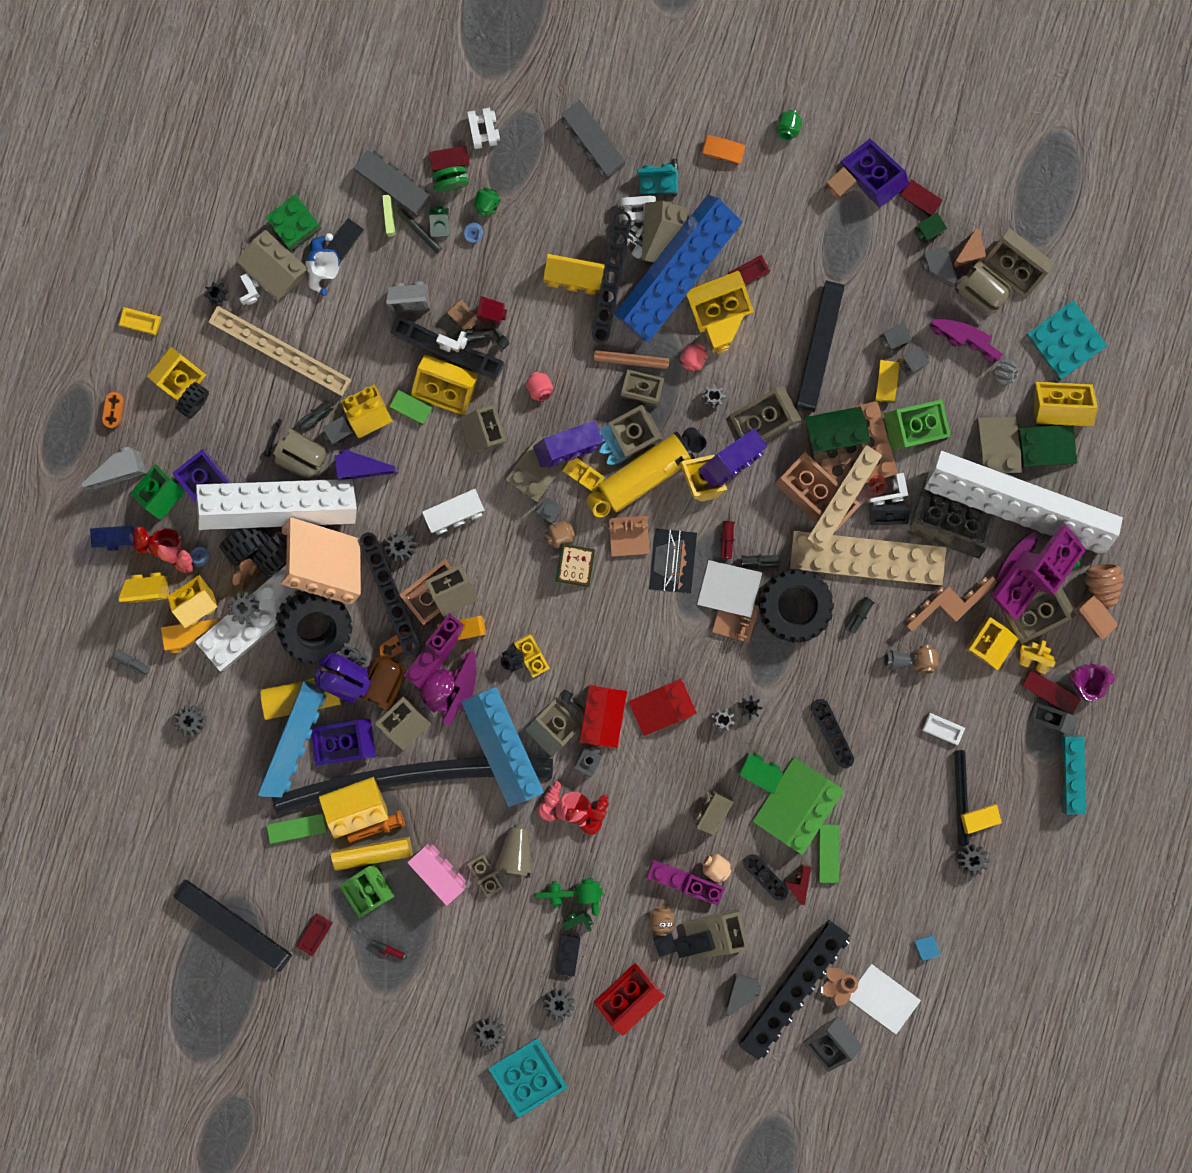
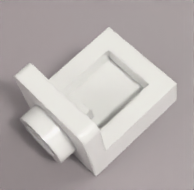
[239,273,260,305]
[437,331,468,353]

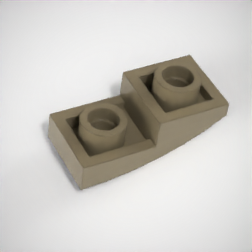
[467,852,503,898]

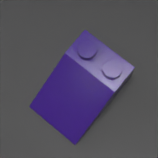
[841,139,909,208]
[334,450,399,479]
[310,719,376,766]

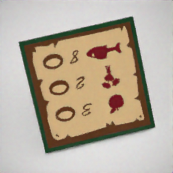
[555,544,595,587]

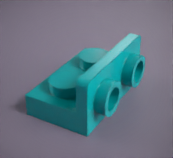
[637,164,678,195]

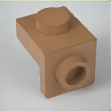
[447,298,478,331]

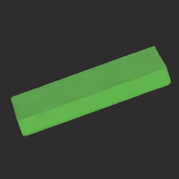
[266,813,327,844]
[819,824,839,883]

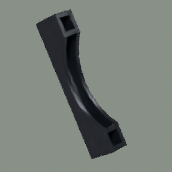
[390,316,505,382]

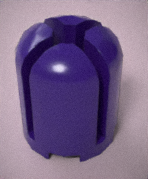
[314,653,371,704]

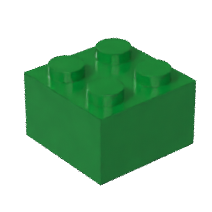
[265,194,322,252]

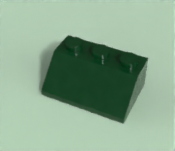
[804,406,871,455]

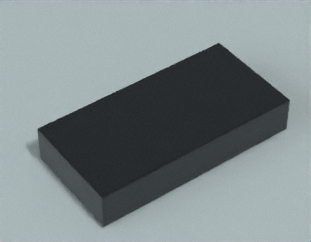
[326,218,364,261]

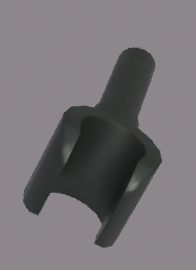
[490,323,509,349]
[561,689,584,712]

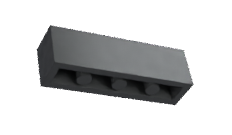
[561,100,625,179]
[354,150,431,217]

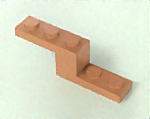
[904,576,997,632]

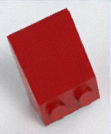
[628,678,697,736]

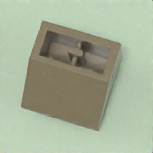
[459,404,507,454]
[425,564,478,616]
[375,696,431,751]

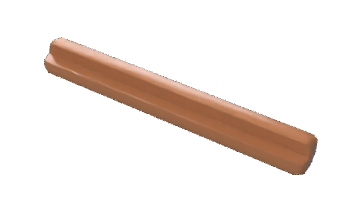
[594,350,669,369]

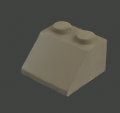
[609,405,663,457]
[525,699,582,757]

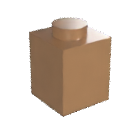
[825,167,857,200]

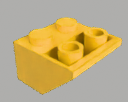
[341,384,393,439]
[965,617,1019,671]

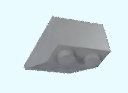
[386,281,430,313]
[82,447,147,490]

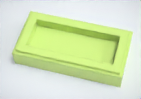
[382,195,395,237]

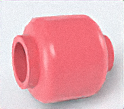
[680,342,708,372]
[526,372,553,402]

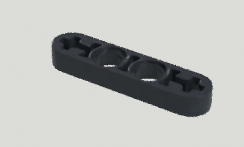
[811,699,854,768]

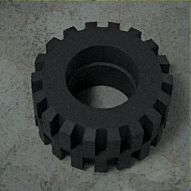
[219,527,271,566]
[252,530,287,578]

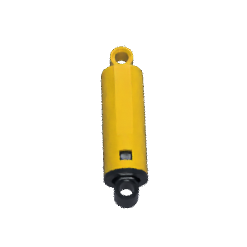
[586,427,707,518]

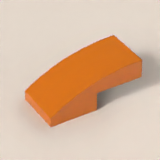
[701,135,746,165]

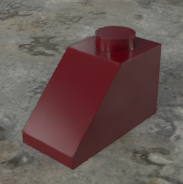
[477,296,508,325]

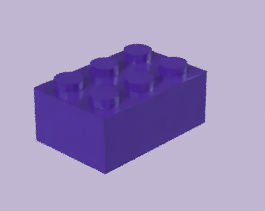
[533,420,604,469]
[698,429,768,488]
[172,449,231,503]

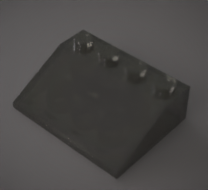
[907,476,995,559]

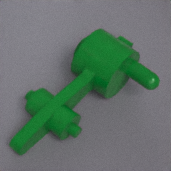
[534,878,604,916]

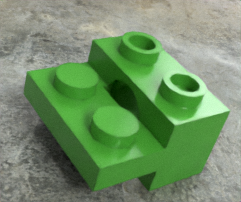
[340,864,394,919]

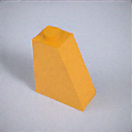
[434,616,487,640]

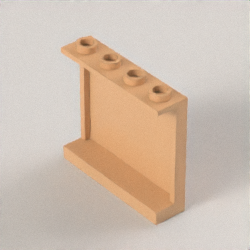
[281,517,361,605]

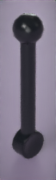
[264,419,282,457]

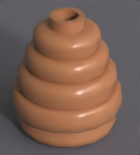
[1085,564,1124,610]

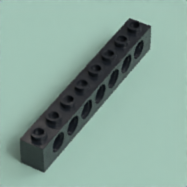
[739,919,850,1061]

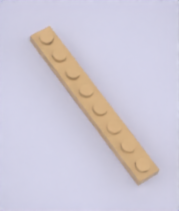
[208,306,352,397]

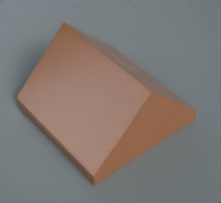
[952,228,986,269]
[1074,594,1118,640]

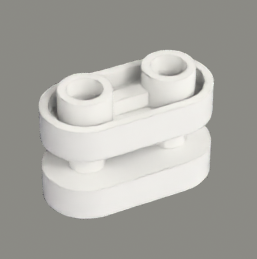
[467,107,500,149]
[618,196,656,227]

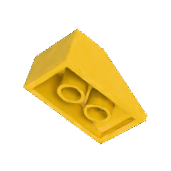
[119,572,169,603]

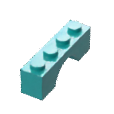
[1060,736,1086,814]

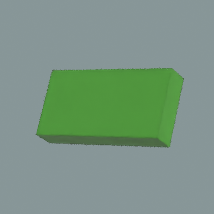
[389,390,433,425]

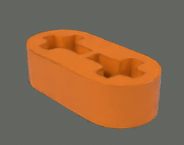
[102,392,124,429]
[380,632,413,658]

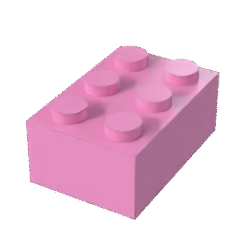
[408,843,466,906]

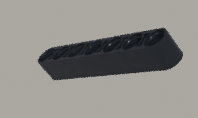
[592,211,632,343]
[796,280,845,413]
[360,532,421,657]
[173,879,292,972]

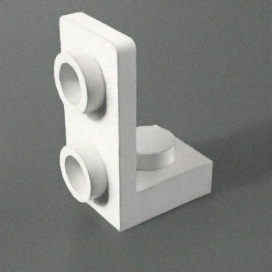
[868,473,908,506]

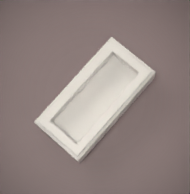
[922,713,965,746]

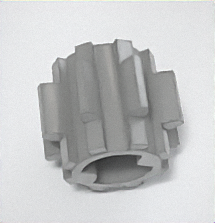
[994,360,1019,385]
[702,384,726,409]
[711,708,735,731]

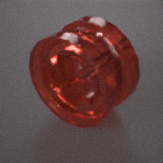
[869,475,888,495]

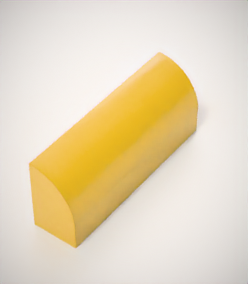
[261,674,343,720]
[331,836,413,871]

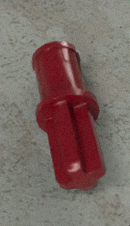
[720,521,735,559]

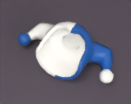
[305,233,339,296]

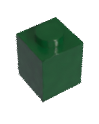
[915,212,947,243]

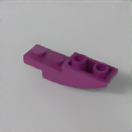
[929,319,1003,363]
[994,532,1038,602]
[404,613,465,688]
[442,650,477,726]
[645,859,725,906]

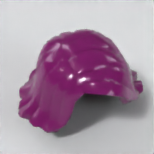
[1069,664,1116,702]
[420,668,454,713]

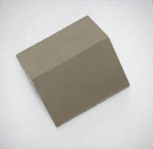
[620,369,664,407]

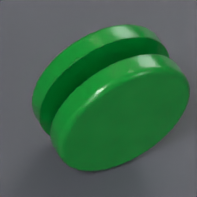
[431,166,469,192]

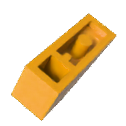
[161,619,222,654]

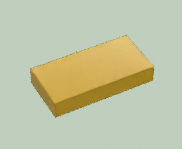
[119,307,162,336]
[961,804,1002,834]

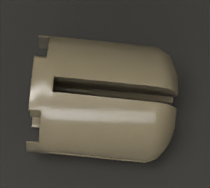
[955,260,1011,316]
[271,428,326,480]

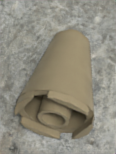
[494,825,532,879]

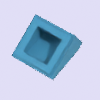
[915,935,940,961]

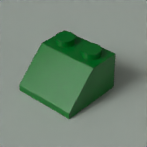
[130,464,185,520]
[737,752,783,794]

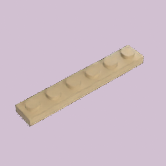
[806,445,882,550]

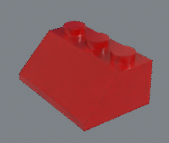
[580,685,627,748]
[593,963,665,1036]

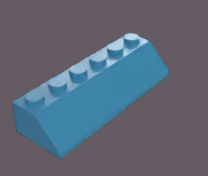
[258,680,327,797]
[461,686,544,807]

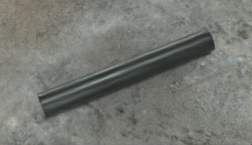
[397,208,442,254]

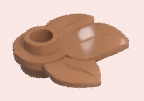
[232,558,261,590]
[820,968,858,1006]

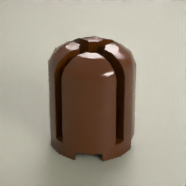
[359,655,406,710]

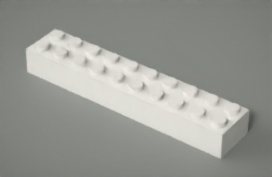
[924,451,1123,555]

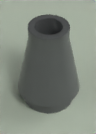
[884,650,914,669]

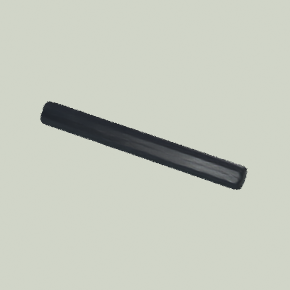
[954,750,969,845]

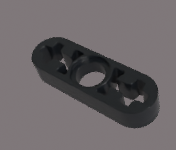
[744,854,788,900]

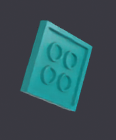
[1026,300,1107,380]
[488,1037,568,1118]

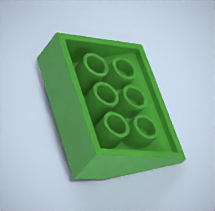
[752,757,845,855]

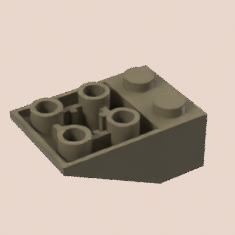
[693,789,734,836]
[683,909,749,960]

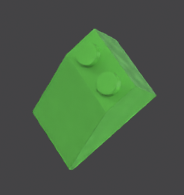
[883,399,951,450]

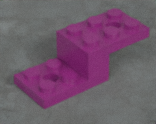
[991,524,1086,621]

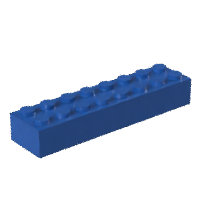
[614,194,743,343]

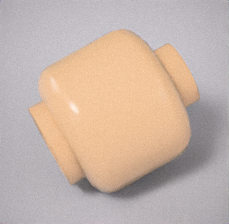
[702,854,731,882]

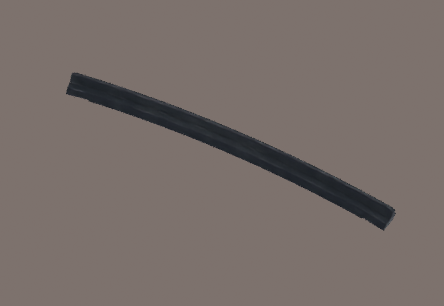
[271,758,553,815]

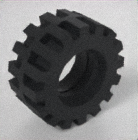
[176,382,209,419]

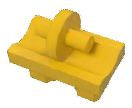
[1019,640,1056,674]

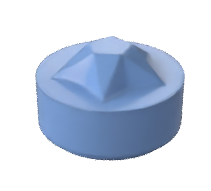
[463,222,483,243]
[190,546,210,567]

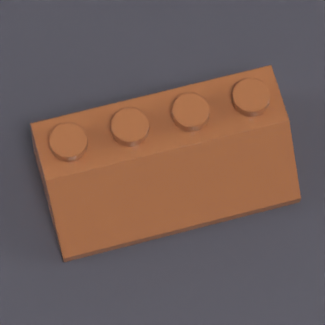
[774,452,861,533]

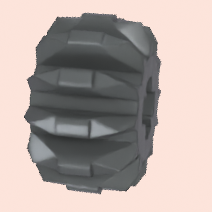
[384,530,417,563]
[227,592,261,624]
[173,705,206,737]
[956,843,990,877]
[543,988,575,1021]
[473,1016,506,1050]

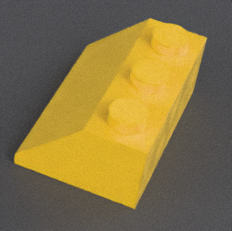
[544,254,605,295]
[686,271,754,333]
[411,355,479,416]
[1034,382,1098,426]
[319,777,389,839]

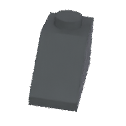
[920,246,958,287]
[897,347,929,377]
[1030,703,1079,736]
[725,973,761,1014]

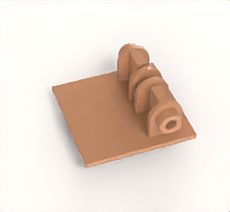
[609,516,650,556]
[712,604,759,643]

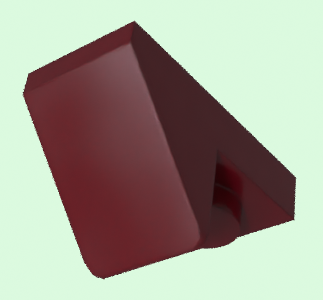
[784,864,811,905]

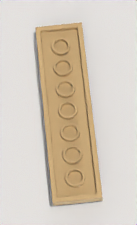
[789,531,946,586]

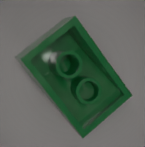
[1018,425,1077,468]

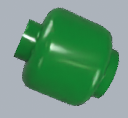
[775,110,802,140]
[473,187,501,217]

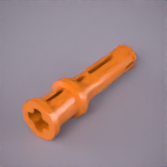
[347,810,405,843]

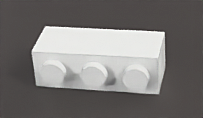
[422,489,485,535]

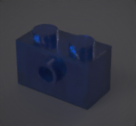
[90,526,134,551]

